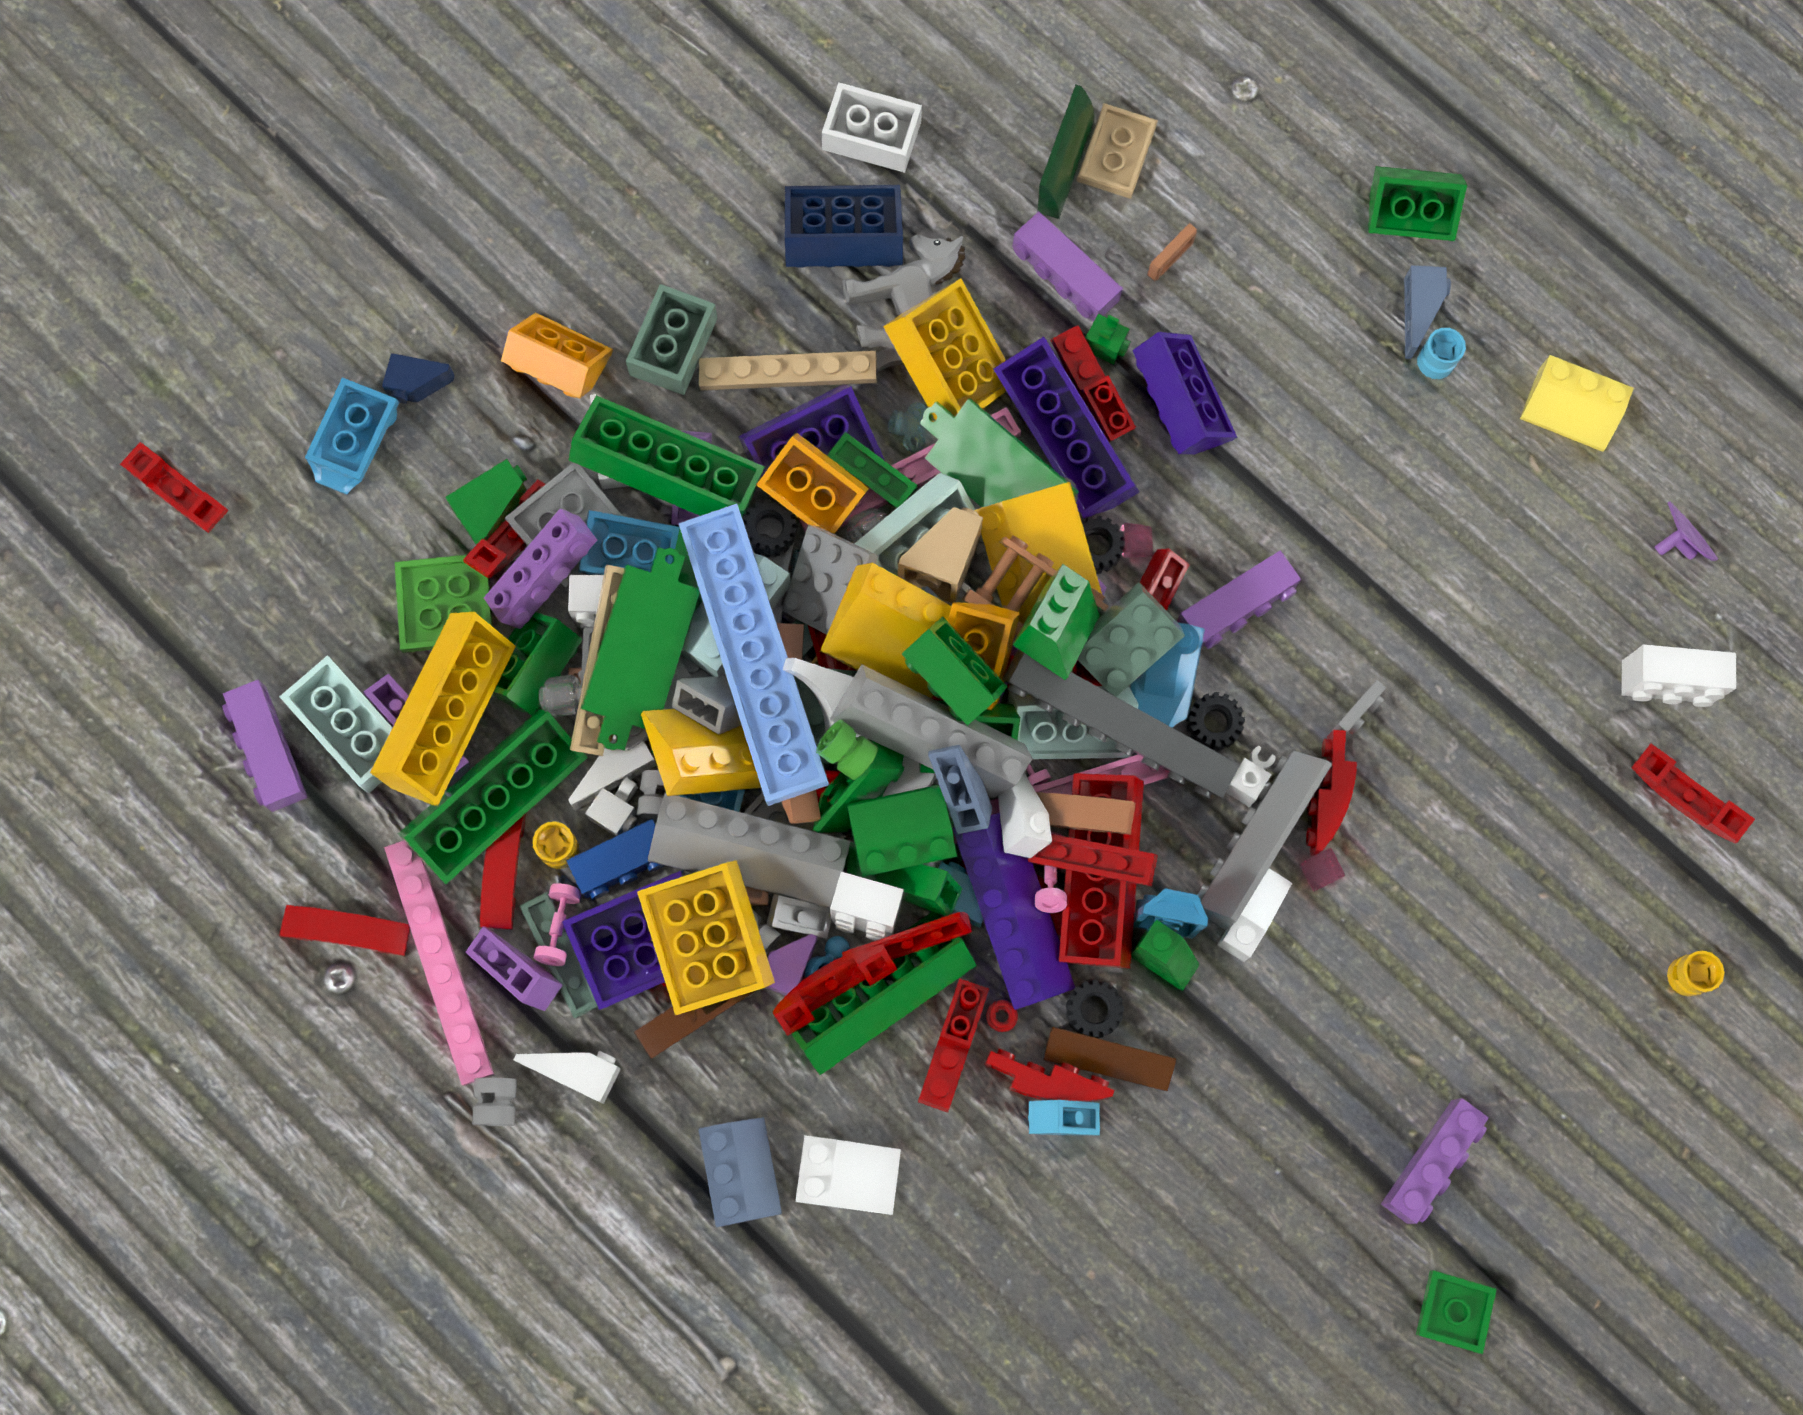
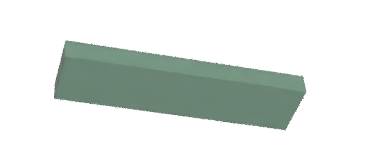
[520,892,598,1019]

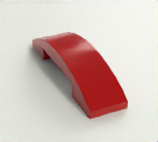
[120,442,229,533]
[463,479,546,578]
[1631,743,1755,844]
[480,813,526,930]
[279,905,410,956]
[772,945,898,1036]

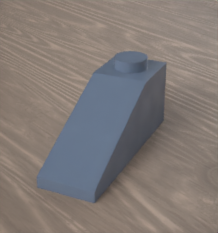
[1404,265,1451,359]
[928,745,992,834]

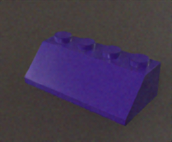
[1132,332,1238,455]

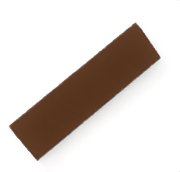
[1043,1027,1176,1092]

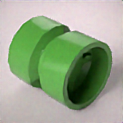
[816,719,878,780]

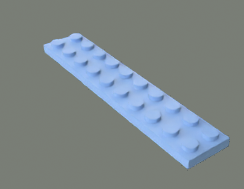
[679,504,829,806]

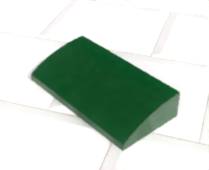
[1037,84,1095,219]

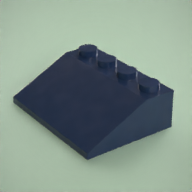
[785,185,903,268]

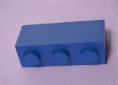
[566,819,665,900]

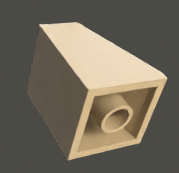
[898,507,983,603]

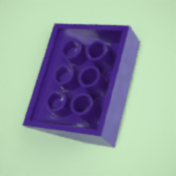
[738,384,885,515]
[562,870,686,1010]

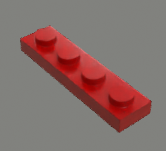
[1028,834,1158,887]

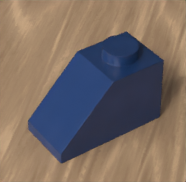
[382,353,455,404]

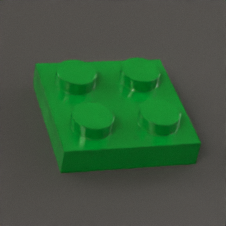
[1416,1270,1497,1354]

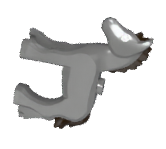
[842,235,966,372]

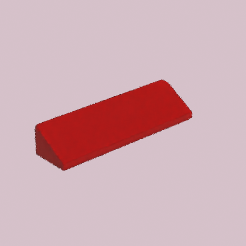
[1140,548,1190,611]
[842,912,972,960]

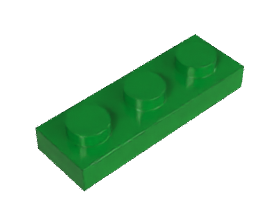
[827,432,918,509]

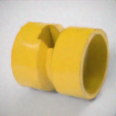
[533,821,579,869]
[1667,951,1725,997]

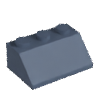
[699,1117,782,1227]

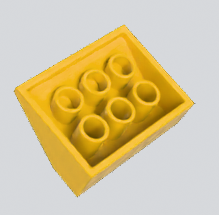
[883,279,1006,420]
[974,482,1102,624]
[820,562,951,698]
[641,709,761,796]
[637,860,775,1015]

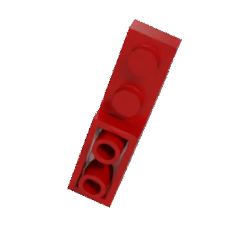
[1050,325,1136,442]
[1306,730,1357,856]
[918,978,989,1113]
[984,1049,1115,1102]

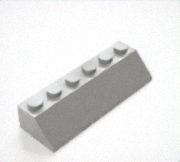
[830,664,1033,798]
[1196,751,1332,930]
[648,793,850,908]

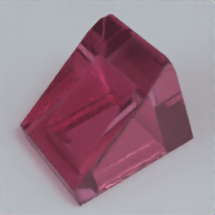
[1121,523,1153,558]
[1299,848,1345,892]

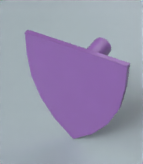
[1655,501,1718,561]

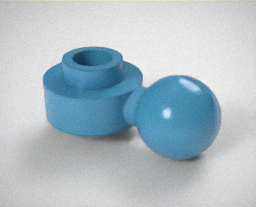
[805,936,850,978]

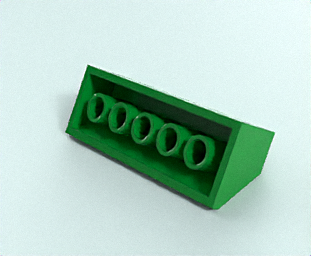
[568,395,765,519]
[398,709,588,884]
[791,911,977,1075]

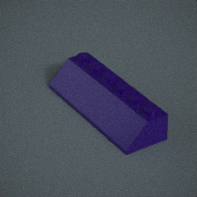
[994,337,1140,519]
[953,813,1075,1010]

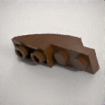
[634,990,757,1059]

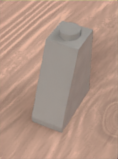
[672,676,742,734]

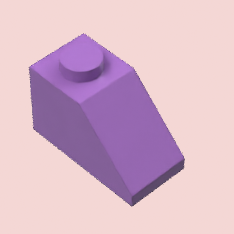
[765,934,817,996]

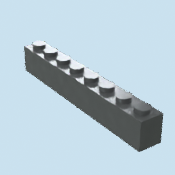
[1002,649,1240,799]

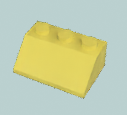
[1520,355,1634,452]

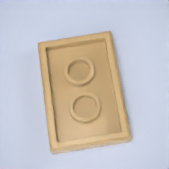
[1077,103,1158,199]

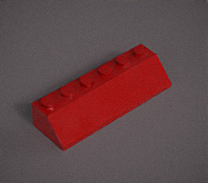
[1059,773,1144,969]

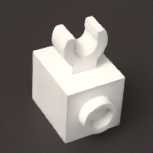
[1226,746,1275,807]
[585,777,638,836]

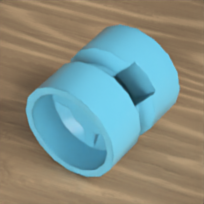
[1417,328,1466,379]

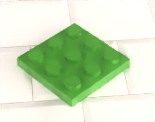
[395,555,493,653]

